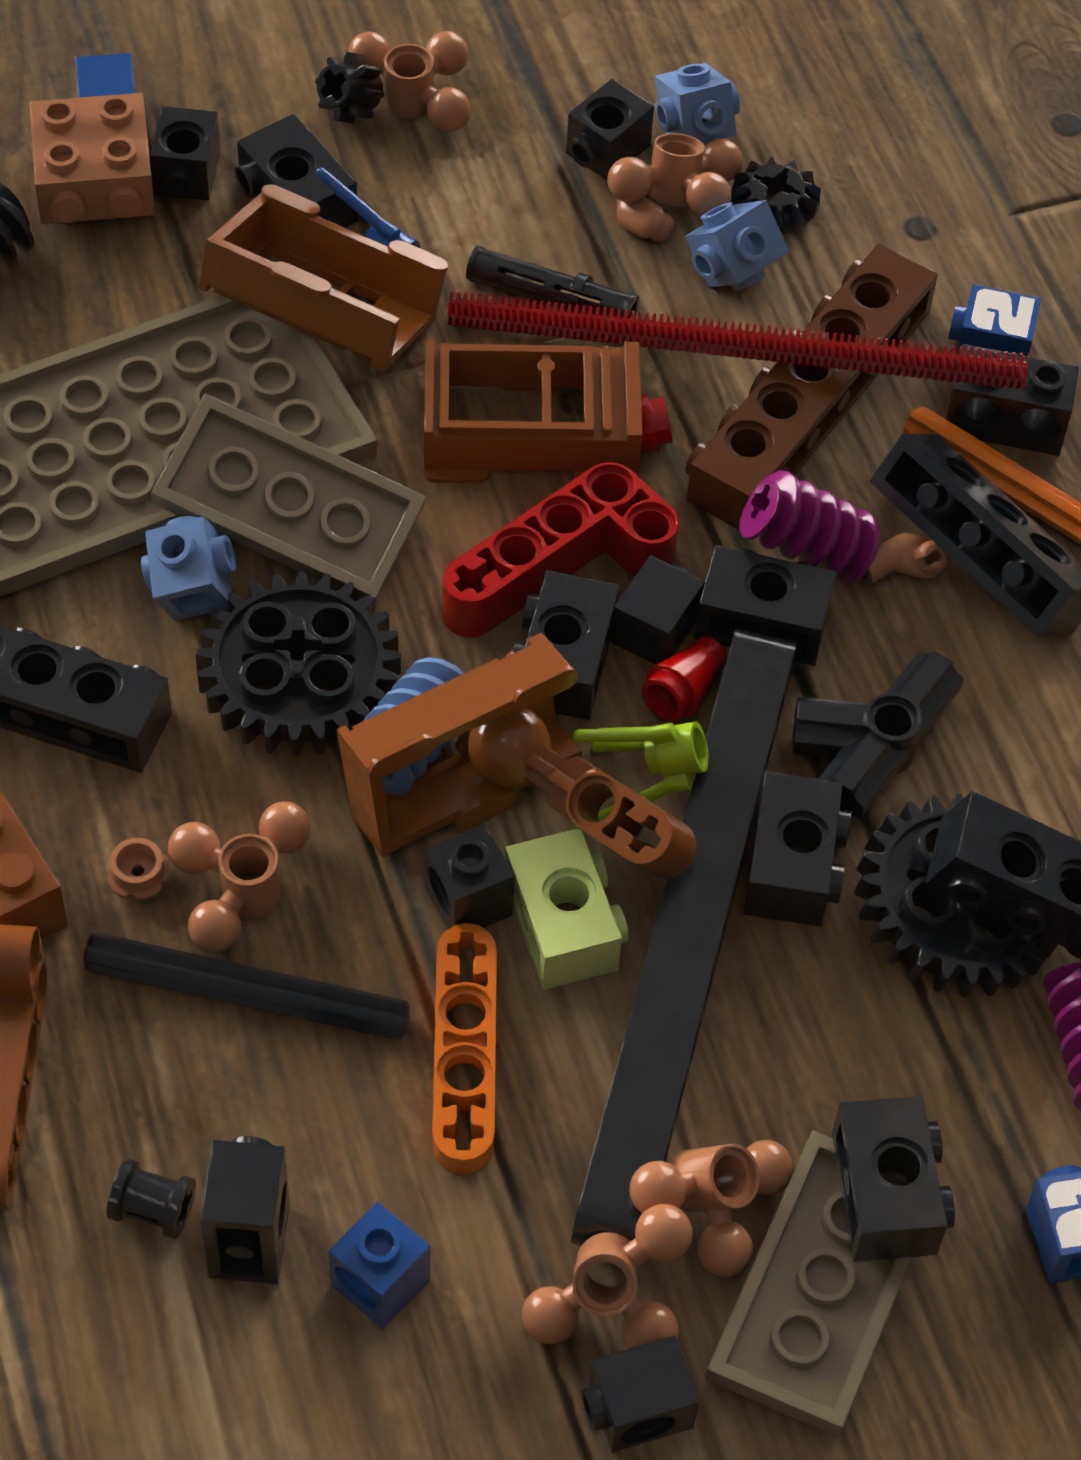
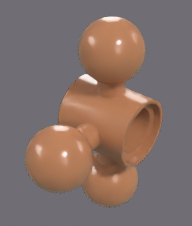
[348,31,471,132]
[607,133,743,217]
[168,801,311,953]
[629,1140,794,1277]
[521,1204,693,1349]

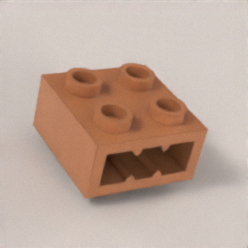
[29,93,155,224]

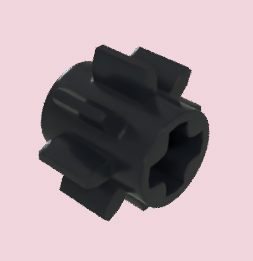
[315,52,385,124]

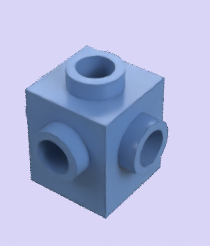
[655,63,740,145]
[685,200,790,291]
[141,516,236,621]

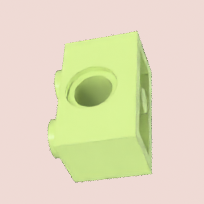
[505,828,629,990]

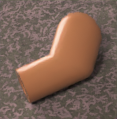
[616,197,674,242]
[860,533,949,585]

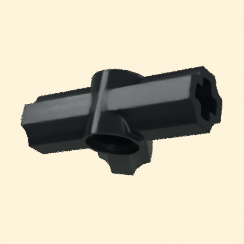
[792,651,964,819]

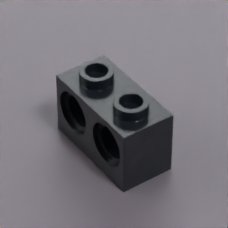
[946,344,1080,456]

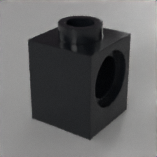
[566,79,654,180]
[150,106,220,200]
[611,555,705,665]
[425,824,515,929]
[581,1336,699,1453]

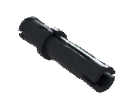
[466,245,640,318]

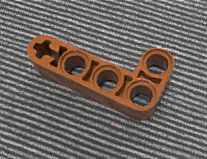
[0,924,47,1208]

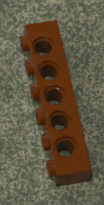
[685,243,938,530]

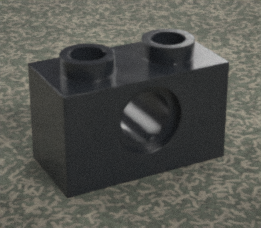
[235,114,358,228]
[695,545,837,666]
[512,570,619,721]
[744,771,851,927]
[832,1096,955,1262]
[200,1136,290,1285]

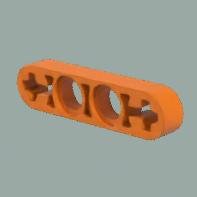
[432,923,497,1175]

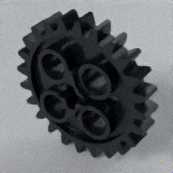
[195,571,401,756]
[854,794,1058,997]

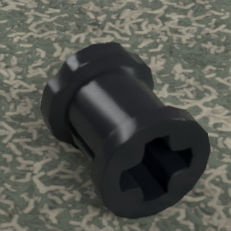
[106,1159,196,1239]

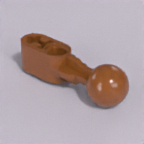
[468,708,696,878]

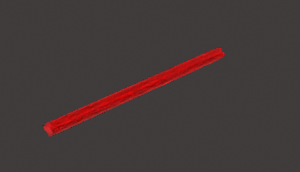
[447,291,1030,390]

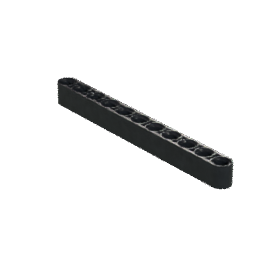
[571,628,798,1246]

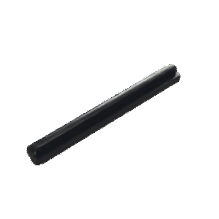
[83,933,410,1039]

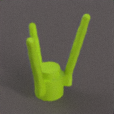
[571,721,709,834]

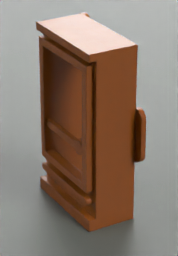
[199,185,448,372]
[424,339,642,483]
[337,632,582,857]

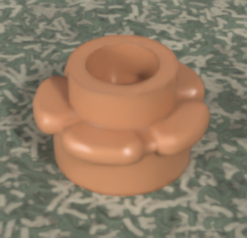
[106,838,171,900]

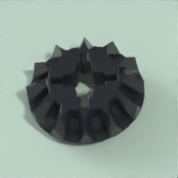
[731,156,821,232]

